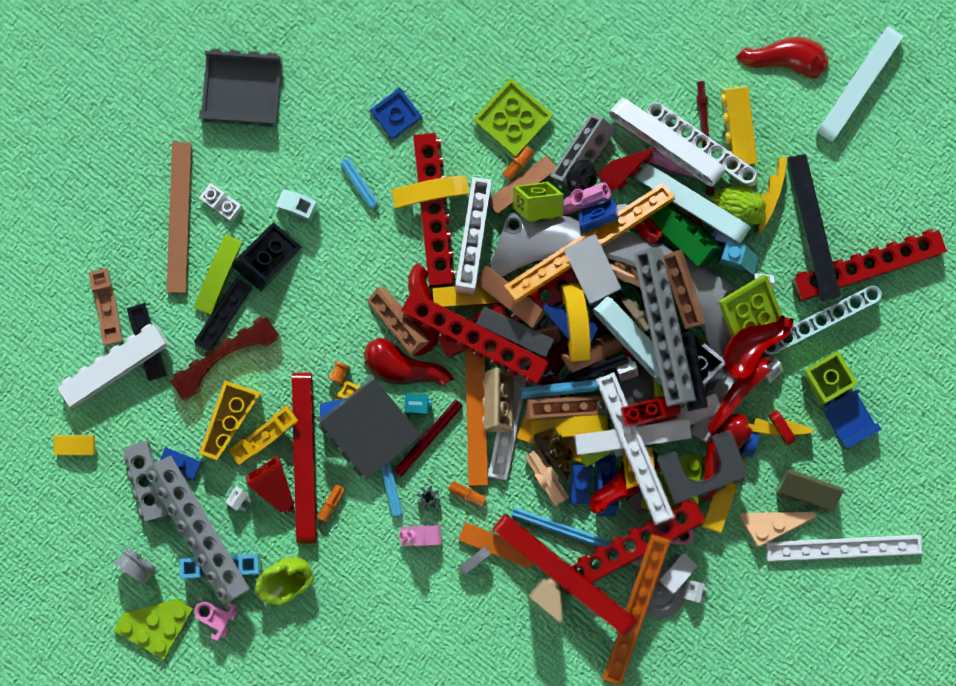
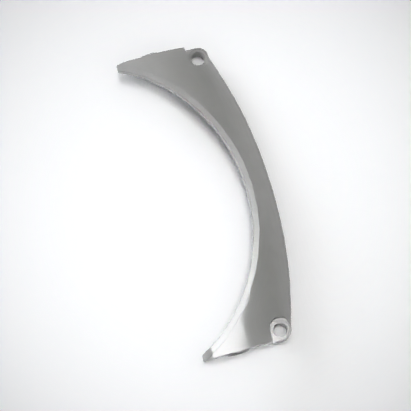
[489,212,740,357]

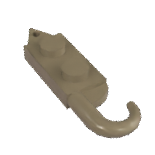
[615,289,650,332]

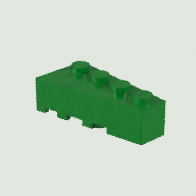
[649,203,723,267]

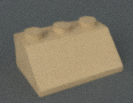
[482,368,514,432]
[528,577,562,622]

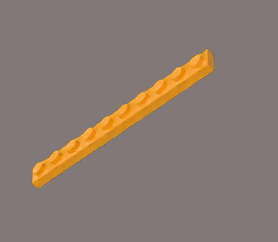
[505,183,675,303]

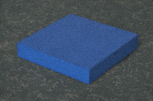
[370,87,423,141]
[579,199,619,233]

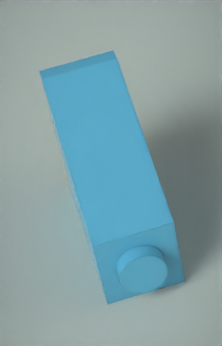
[717,240,759,276]

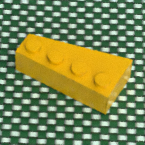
[720,86,758,166]
[199,380,261,460]

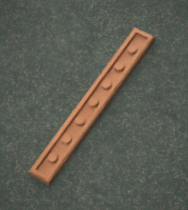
[166,142,192,294]

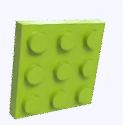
[473,78,553,158]
[718,275,782,336]

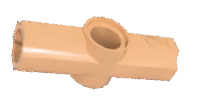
[525,448,569,506]

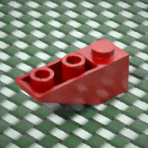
[597,147,656,191]
[620,397,681,427]

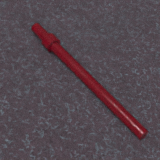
[696,81,714,195]

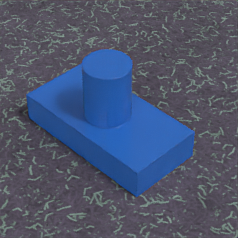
[160,447,202,480]
[570,465,591,504]

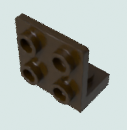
[533,428,573,481]

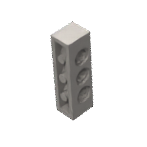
[550,113,616,190]
[123,441,170,522]

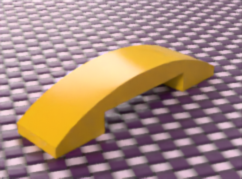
[391,175,470,209]
[561,283,590,362]
[228,405,298,465]
[530,415,609,441]

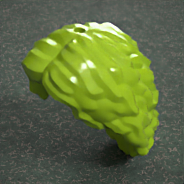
[710,183,766,226]
[255,557,315,606]

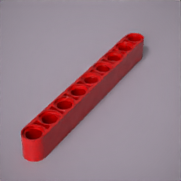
[292,372,317,544]
[492,513,639,638]

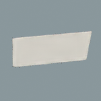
[564,234,621,304]

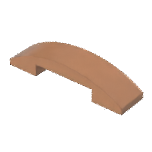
[88,268,123,346]

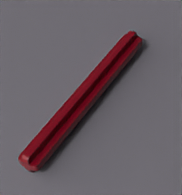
[394,400,463,477]

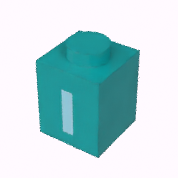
[404,393,432,415]

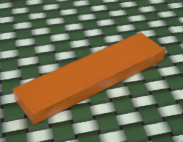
[458,522,533,569]

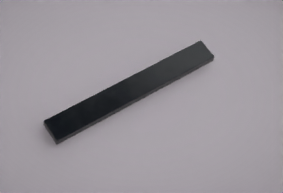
[787,154,841,302]

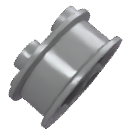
[112,547,157,587]

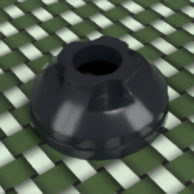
[567,160,597,192]

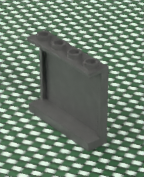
[199,49,282,127]
[317,374,421,479]

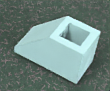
[276,189,318,222]

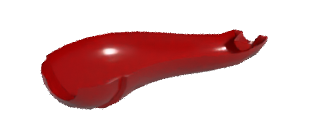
[736,36,829,79]
[402,263,442,356]
[722,315,794,378]
[364,338,454,386]
[708,358,774,434]
[701,413,752,501]
[590,451,659,514]

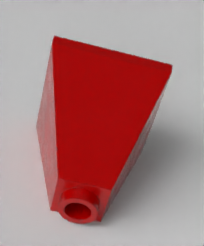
[246,455,294,514]

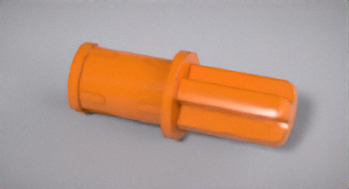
[503,146,535,181]
[448,481,486,507]
[316,485,345,522]

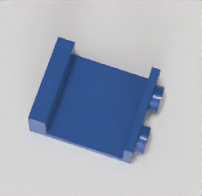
[822,388,881,449]

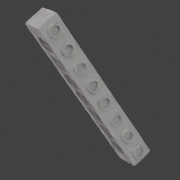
[633,248,695,406]
[145,456,250,605]

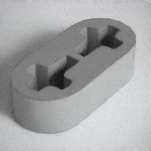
[458,546,491,576]

